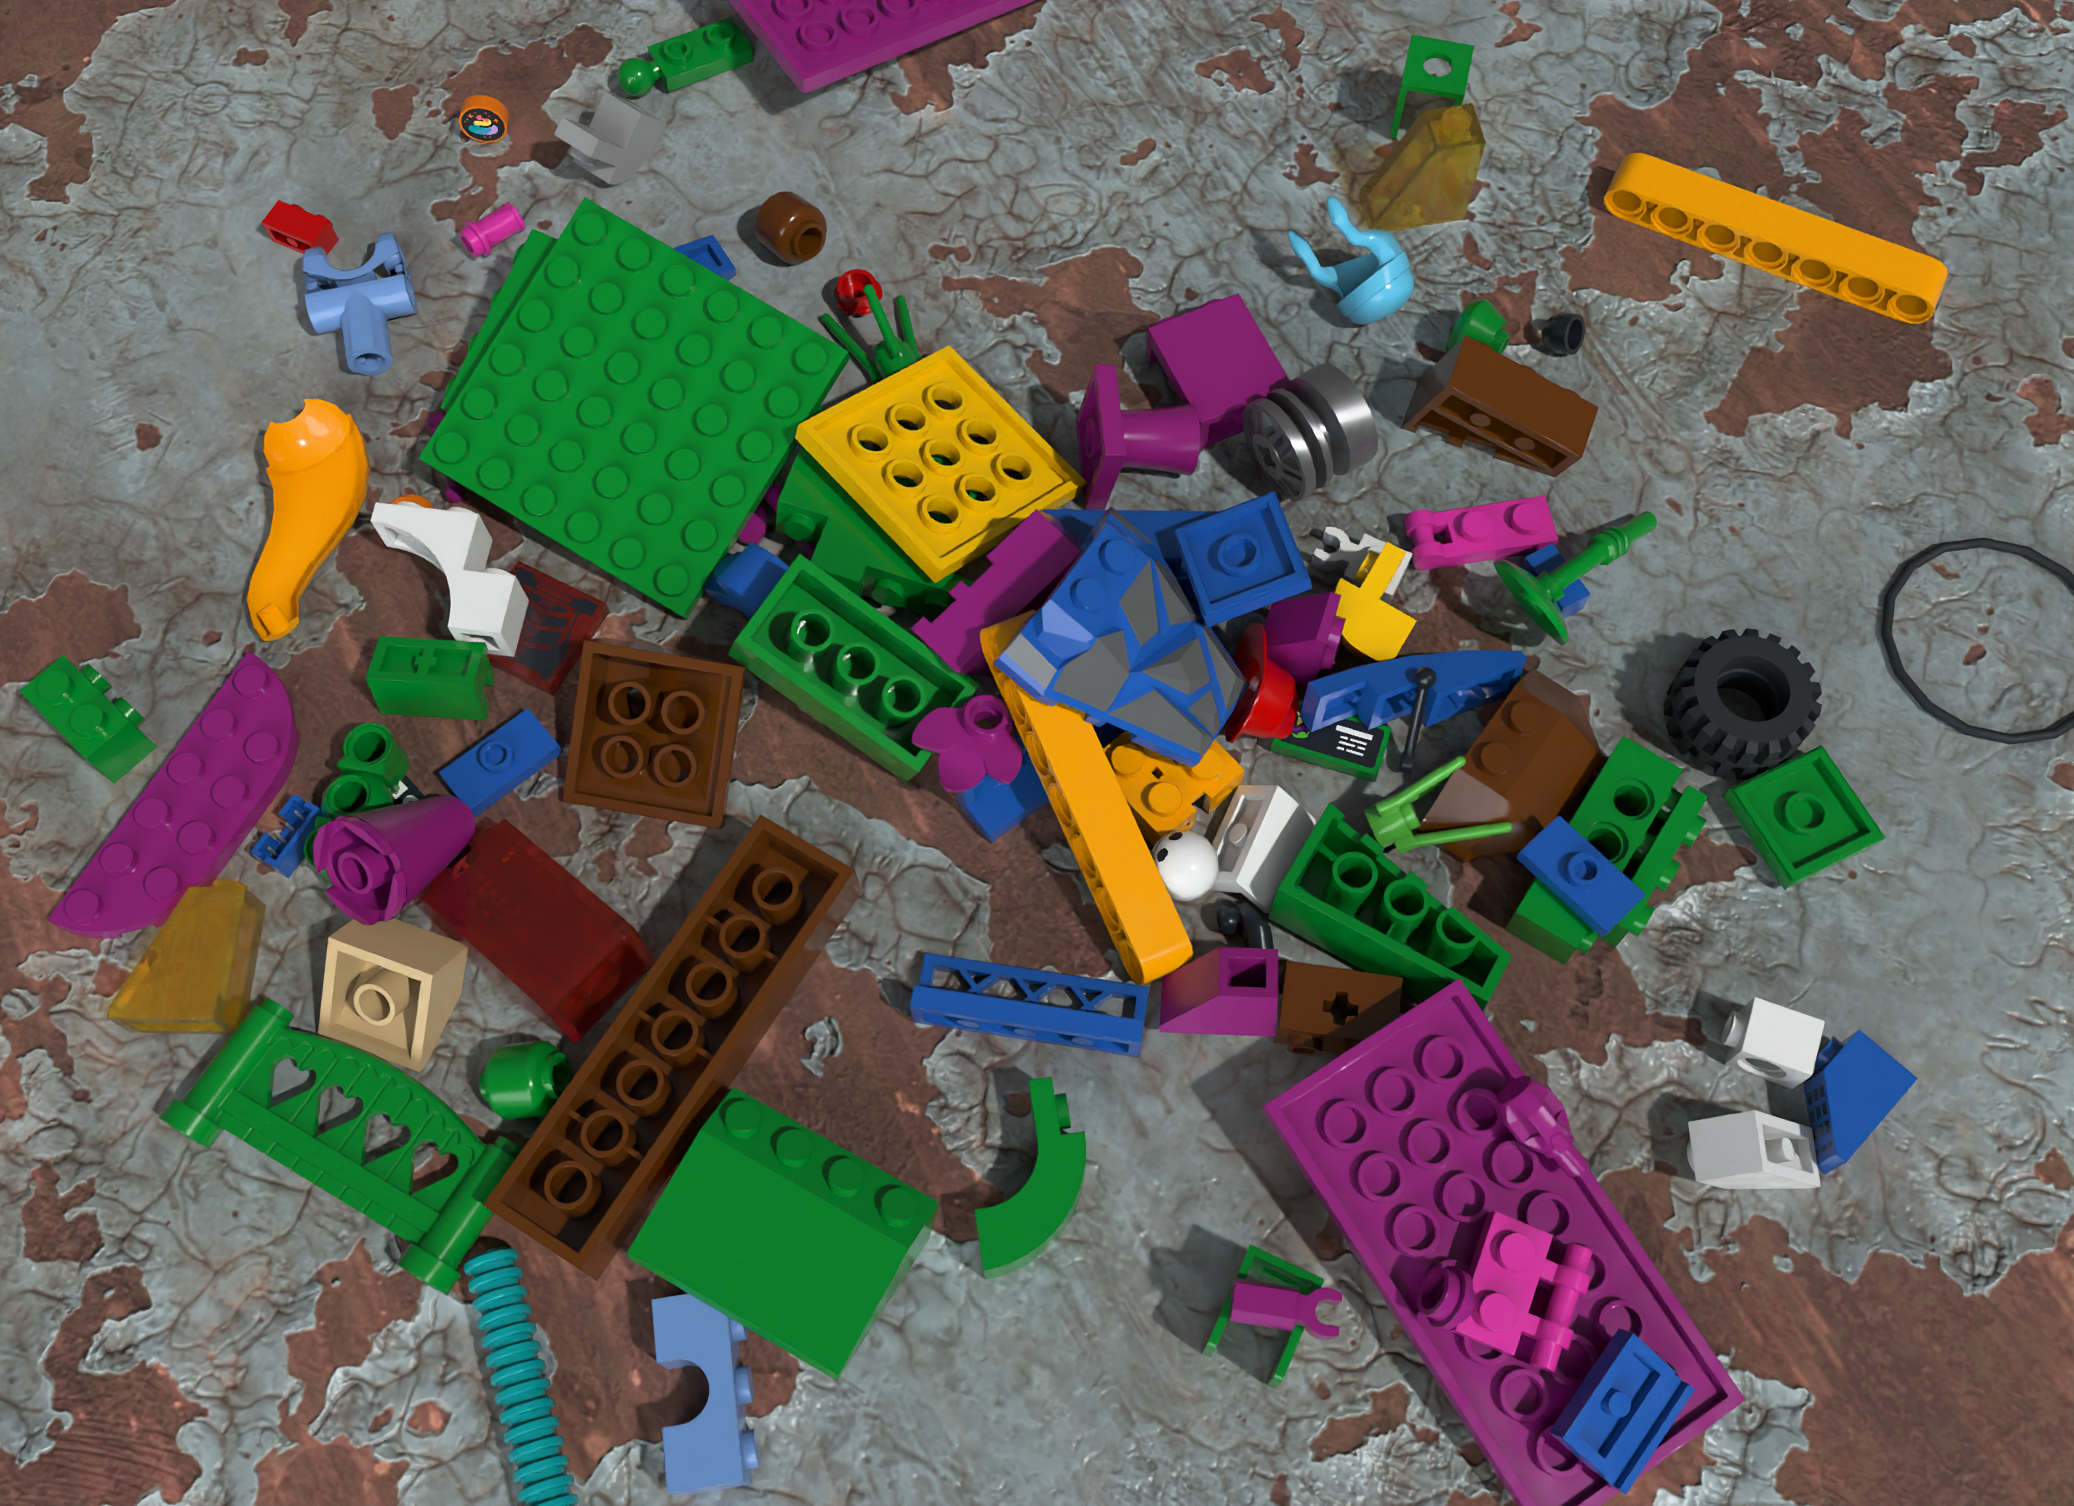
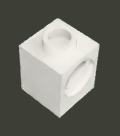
[1721,997,1825,1089]

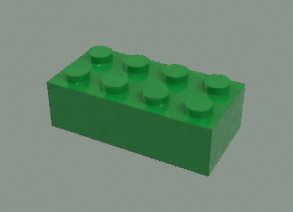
[728,553,979,783]

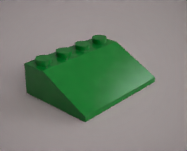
[627,1087,939,1381]

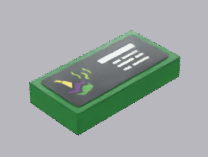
[1270,700,1392,783]

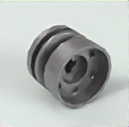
[1242,363,1378,501]

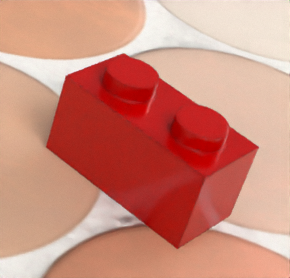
[261,200,339,255]

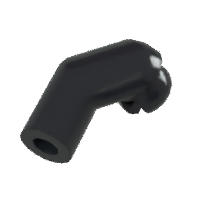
[1216,900,1274,949]

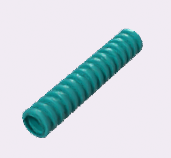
[463,1247,579,1506]

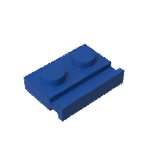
[1549,1328,1695,1495]

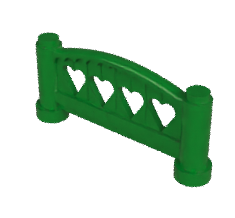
[158,997,522,1296]

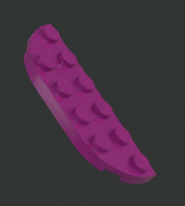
[47,651,299,939]

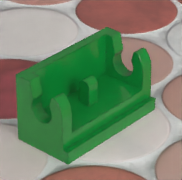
[365,636,494,721]

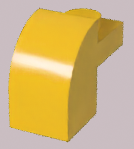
[1335,542,1417,664]

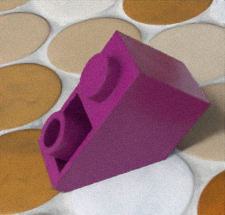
[1264,592,1346,687]
[1160,947,1278,1037]

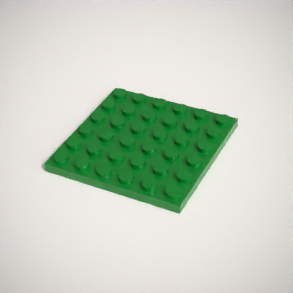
[418,197,851,620]

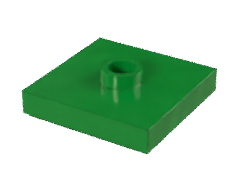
[1723,745,1886,890]

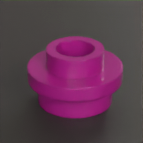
[1417,1266,1475,1331]

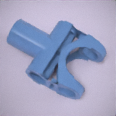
[303,231,418,376]

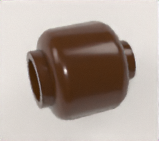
[754,191,827,265]

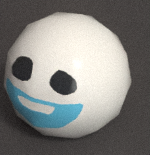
[1151,830,1219,901]

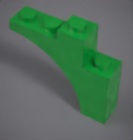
[775,407,975,621]

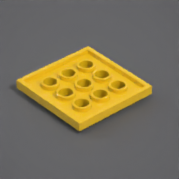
[795,345,1086,583]

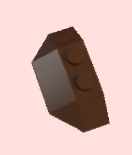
[1416,668,1604,864]

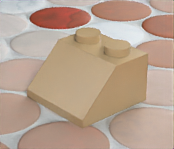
[318,918,469,1072]

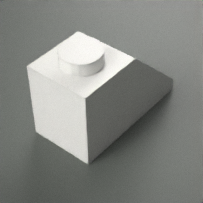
[1687,1110,1821,1189]

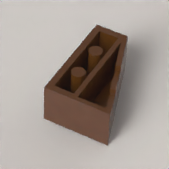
[1401,335,1599,477]

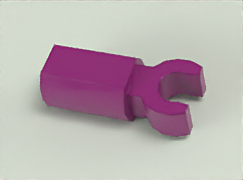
[1229,1278,1343,1340]

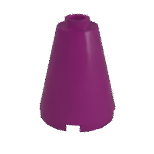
[313,795,475,925]

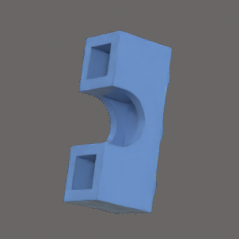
[651,1294,761,1497]

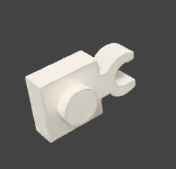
[1311,527,1412,605]

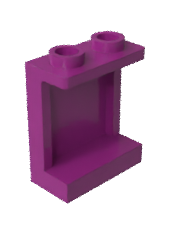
[1146,293,1290,450]

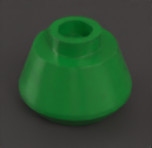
[1446,299,1511,354]

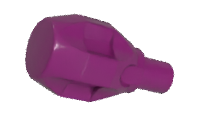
[1496,1075,1588,1178]

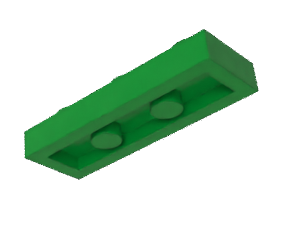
[1597,785,1708,947]

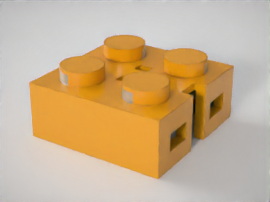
[1103,731,1245,846]

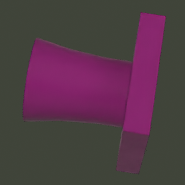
[1075,365,1200,510]

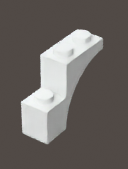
[370,501,529,657]

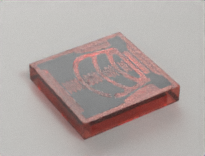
[487,561,610,696]

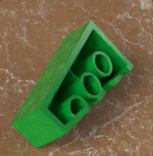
[1268,802,1512,1012]

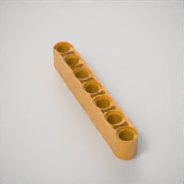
[1604,153,1948,324]
[980,610,1194,986]

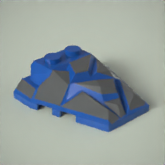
[993,506,1250,768]

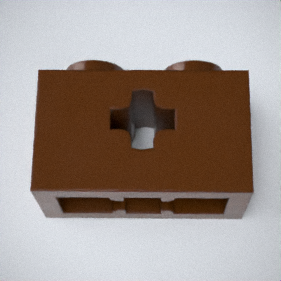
[1274,961,1403,1056]

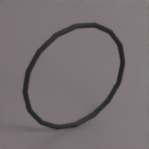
[1881,537,2074,745]

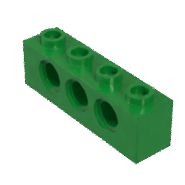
[1504,736,1683,965]

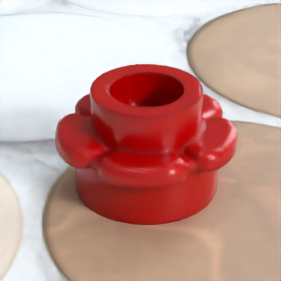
[834,269,883,316]

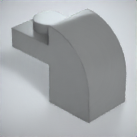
[554,91,666,185]

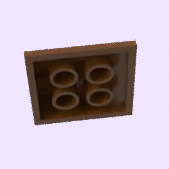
[562,637,747,829]

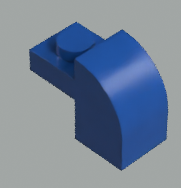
[704,543,789,621]

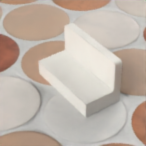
[1209,785,1316,913]

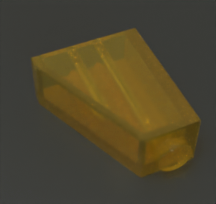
[1359,103,1486,232]
[107,880,266,1034]

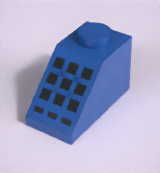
[1803,1029,1918,1174]

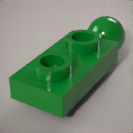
[617,17,753,97]

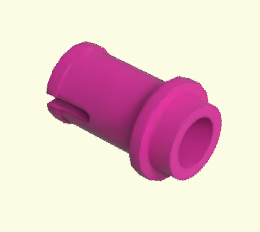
[459,202,525,258]

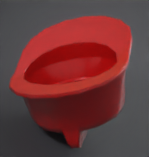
[1225,622,1298,743]

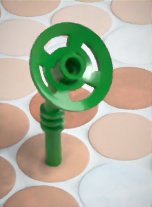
[1493,511,1657,645]

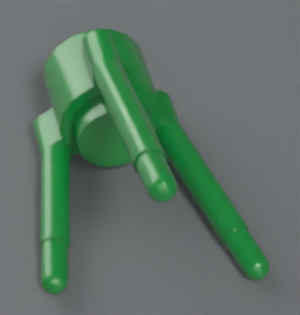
[821,284,922,384]

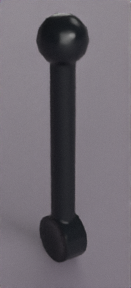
[1399,667,1437,774]

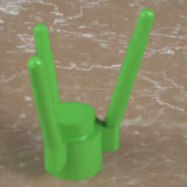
[1364,755,1512,855]

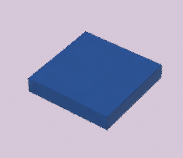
[1172,491,1313,628]

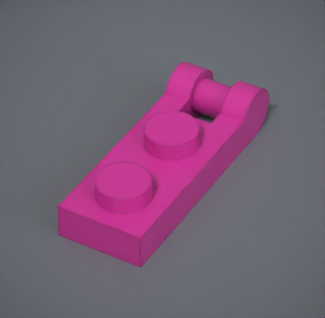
[1403,495,1559,570]

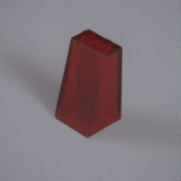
[421,818,656,1044]

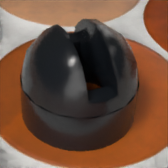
[1541,313,1585,355]

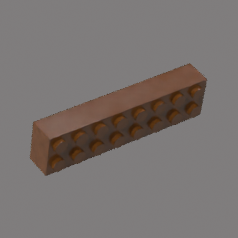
[483,815,862,1281]

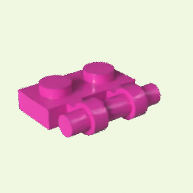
[1449,1211,1593,1373]

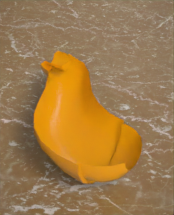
[247,399,370,641]

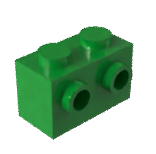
[19,655,157,784]

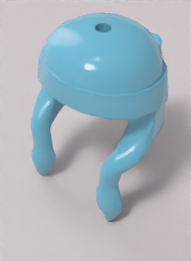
[1288,196,1414,325]

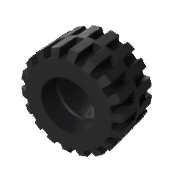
[1664,628,1822,780]

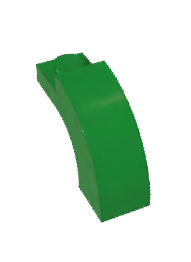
[975,1077,1086,1280]

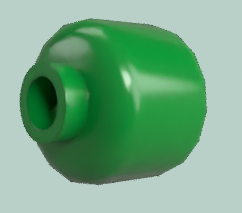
[479,1040,572,1119]

